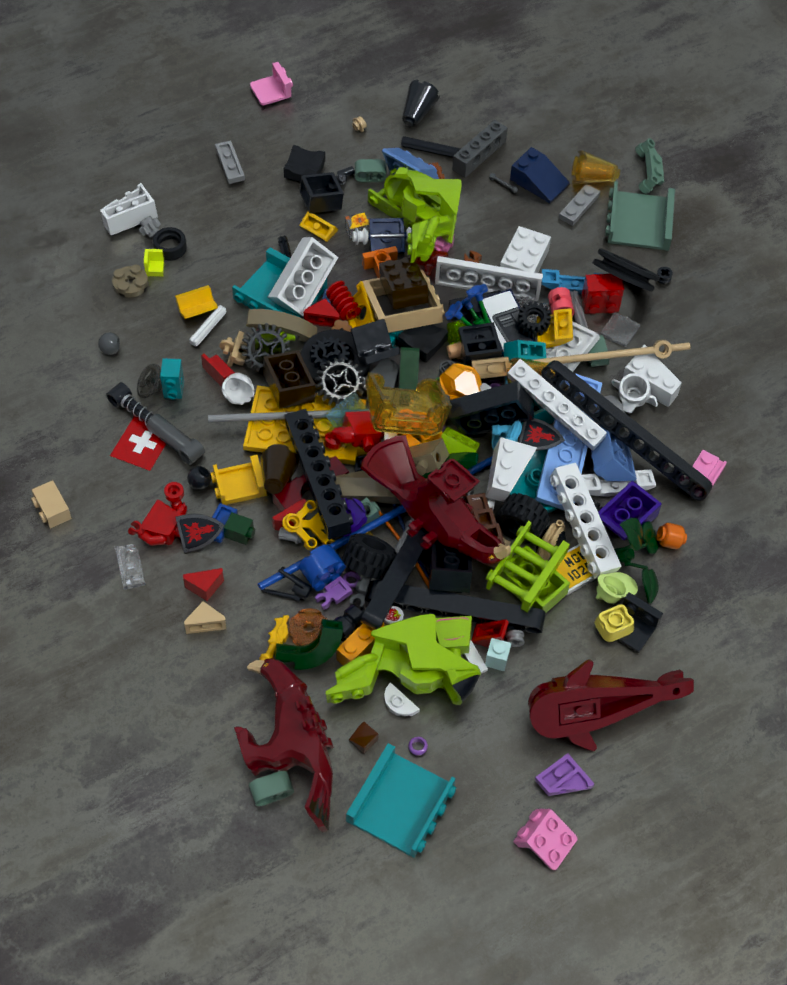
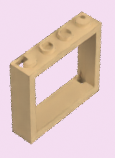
[362,270,445,333]

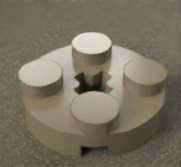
[112,265,148,298]

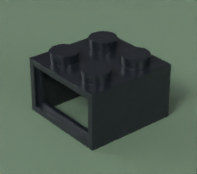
[299,172,344,213]

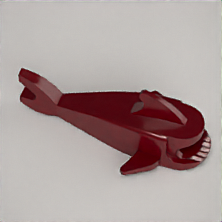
[528,659,694,751]

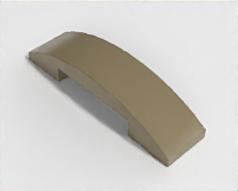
[246,309,317,342]

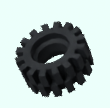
[517,301,551,337]

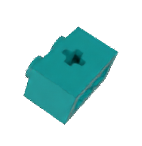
[504,340,546,362]
[160,358,184,399]

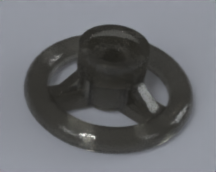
[137,364,162,399]

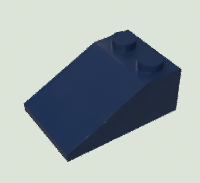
[510,147,570,203]

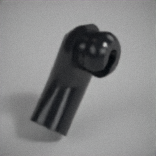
[336,166,355,185]

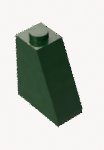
[399,347,419,406]

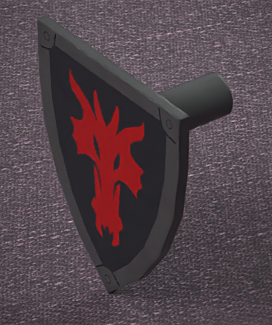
[519,418,565,451]
[175,514,225,553]

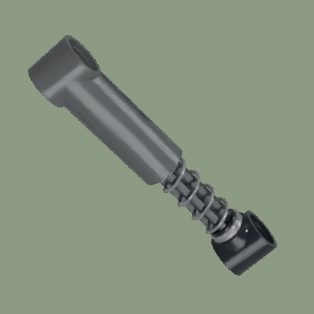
[106,382,205,465]

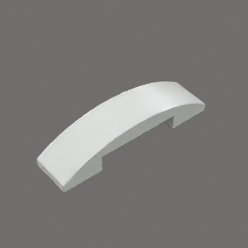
[582,469,656,497]

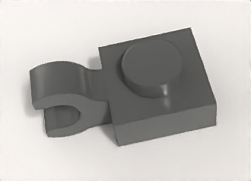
[350,576,372,610]

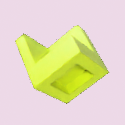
[144,249,165,276]

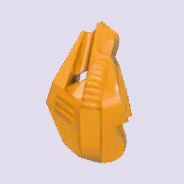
[440,363,482,401]

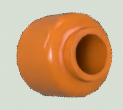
[656,523,687,550]

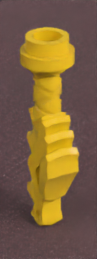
[259,615,290,660]

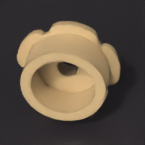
[352,116,367,132]

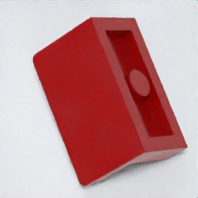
[201,354,235,387]

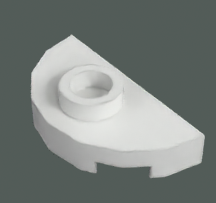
[384,682,420,717]

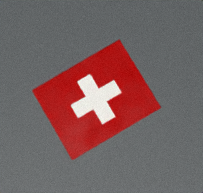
[110,416,166,471]

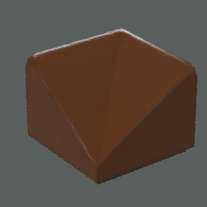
[349,721,379,754]

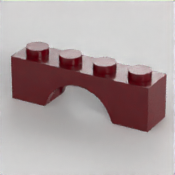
[273,456,349,512]

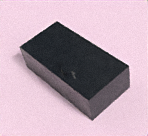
[449,381,534,437]

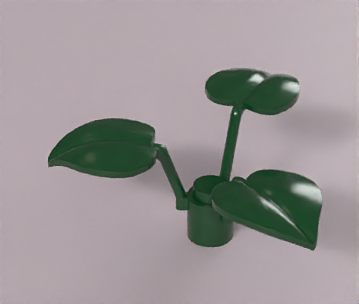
[614,518,659,604]

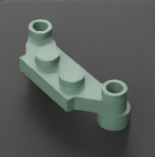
[635,138,664,194]

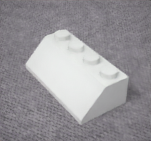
[268,237,338,317]

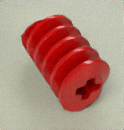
[326,280,361,321]

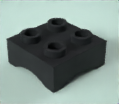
[284,145,325,181]
[397,324,448,362]

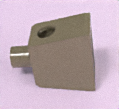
[409,438,449,476]

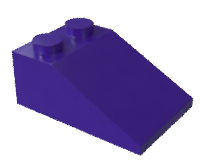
[598,481,662,540]

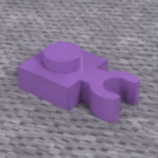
[315,576,353,610]

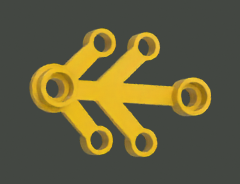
[282,500,335,550]

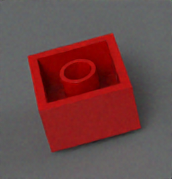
[581,274,624,314]

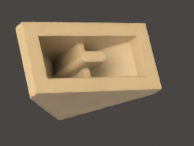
[184,601,226,634]

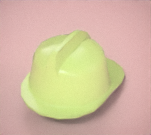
[596,572,638,604]

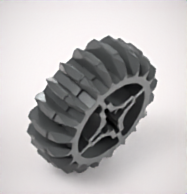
[241,323,291,372]
[315,358,365,408]

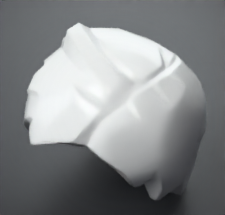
[222,373,254,405]

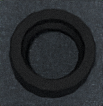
[153,227,187,261]

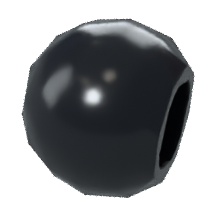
[187,466,211,490]

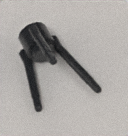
[261,567,312,602]

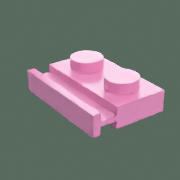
[686,450,727,489]

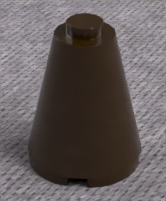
[260,444,299,494]

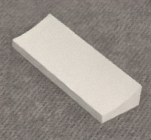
[435,256,543,301]

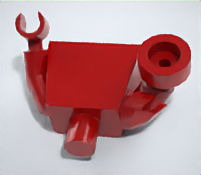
[324,411,384,452]
[128,482,187,546]

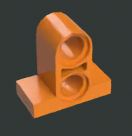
[362,246,398,278]

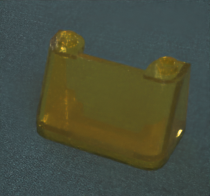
[365,373,452,436]

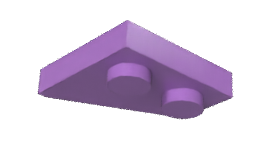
[535,753,594,796]

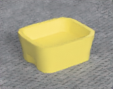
[594,604,634,642]

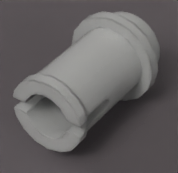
[278,527,303,544]

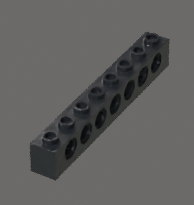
[284,409,354,540]

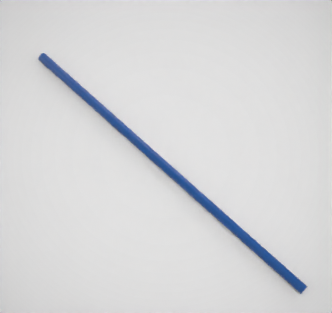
[258,456,493,590]

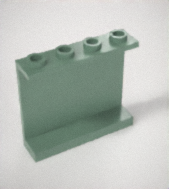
[605,181,675,251]

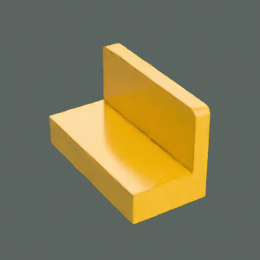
[175,285,218,319]

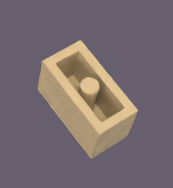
[31,480,72,529]

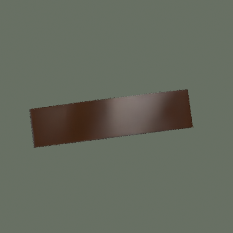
[465,493,505,563]

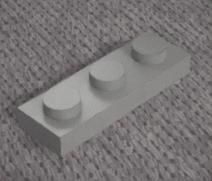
[215,141,245,184]
[559,184,601,226]

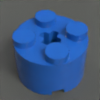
[299,544,346,592]

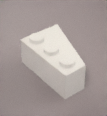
[100,183,158,235]
[622,344,681,407]
[486,437,537,502]

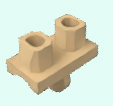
[220,331,247,367]

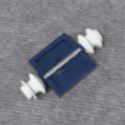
[352,218,412,254]

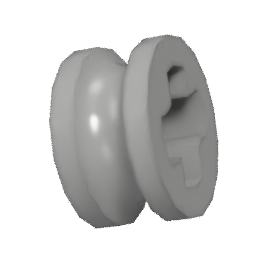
[506,630,525,647]

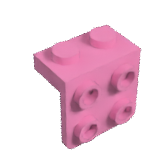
[250,62,293,106]
[513,809,577,870]

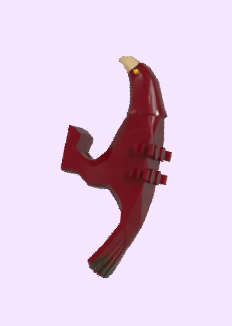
[360,435,511,565]
[234,658,334,832]

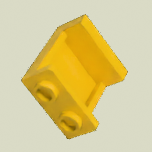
[210,455,267,505]

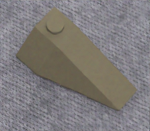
[335,471,402,505]

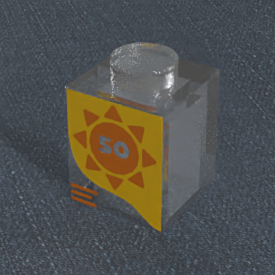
[345,212,370,241]

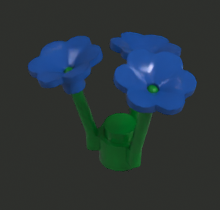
[445,284,491,326]

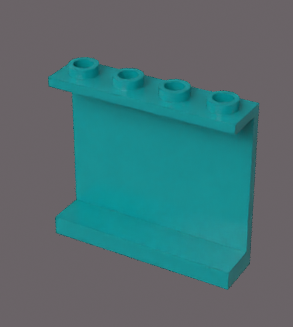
[232,247,327,318]
[346,743,457,858]

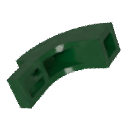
[275,619,343,670]

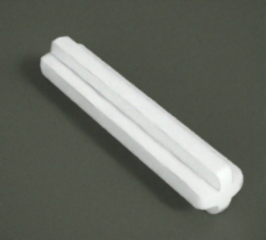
[189,305,226,347]

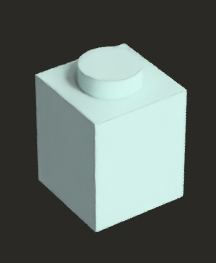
[485,638,511,671]

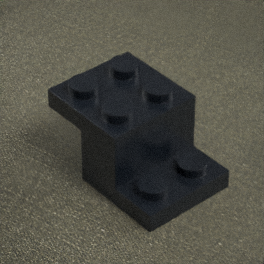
[458,322,504,385]

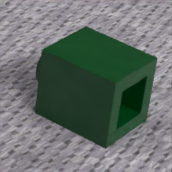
[223,512,255,545]

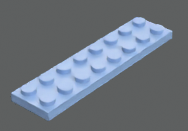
[535,373,602,510]

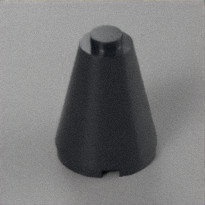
[402,80,440,127]

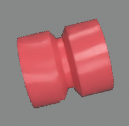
[548,287,574,316]

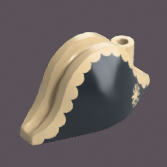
[536,520,566,560]

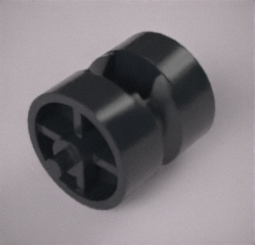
[334,605,365,642]

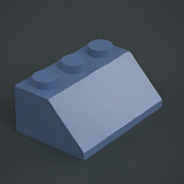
[382,148,439,179]
[591,425,637,481]

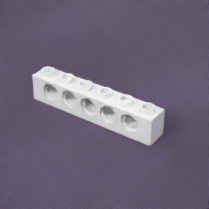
[508,359,607,451]
[550,463,622,580]

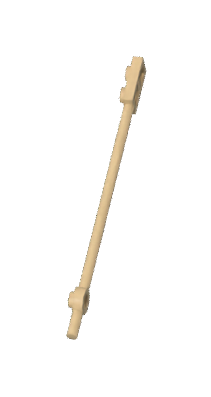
[471,340,690,379]

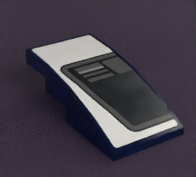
[478,289,534,357]

